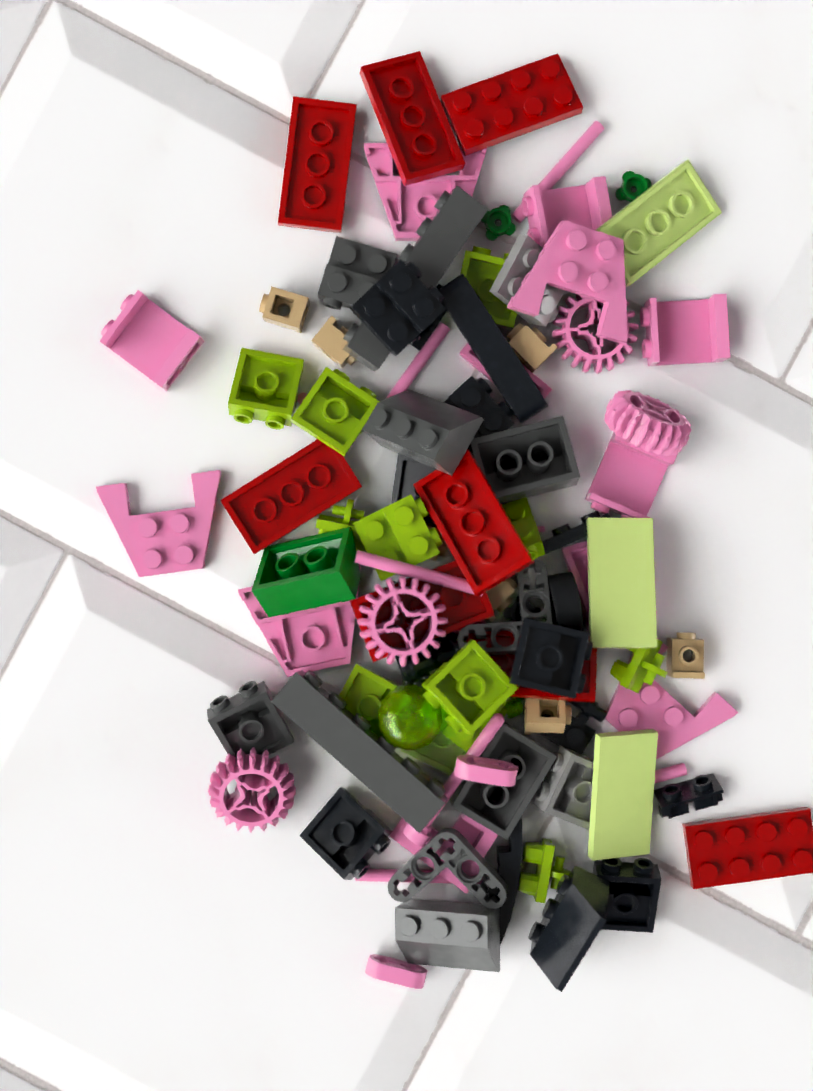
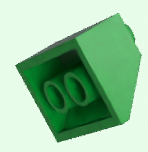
[251,527,361,617]

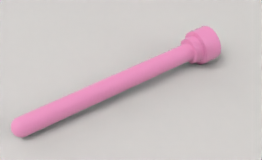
[403,713,505,847]

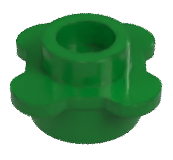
[615,171,652,202]
[481,205,516,241]

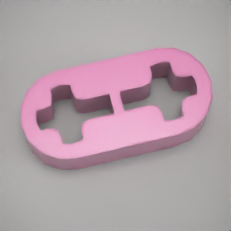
[454,755,518,787]
[365,954,428,989]

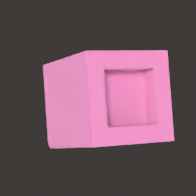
[452,813,498,858]

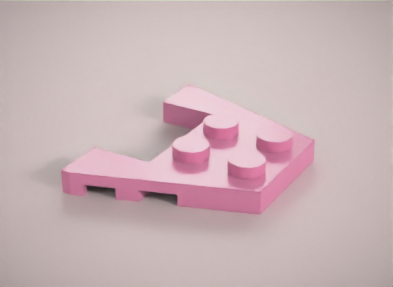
[364,143,487,241]
[507,220,628,344]
[96,470,222,577]
[238,564,361,677]
[605,638,738,759]

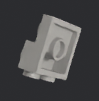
[490,234,568,327]
[533,746,594,829]

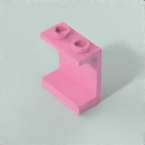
[521,176,612,248]
[100,290,204,391]
[640,293,731,366]
[585,431,678,518]

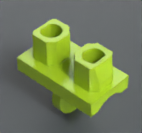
[315,498,366,552]
[610,639,668,693]
[518,838,571,903]

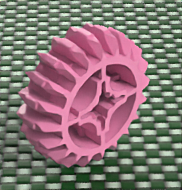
[552,294,638,374]
[604,390,692,456]
[357,576,448,667]
[208,747,296,833]

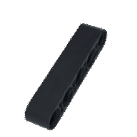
[438,273,548,424]

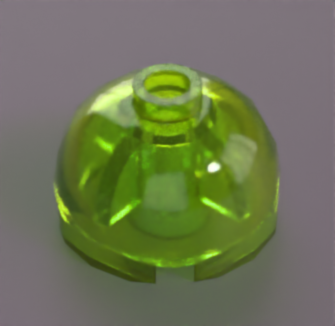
[378,684,442,751]

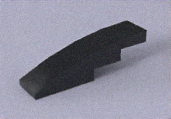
[486,818,522,946]

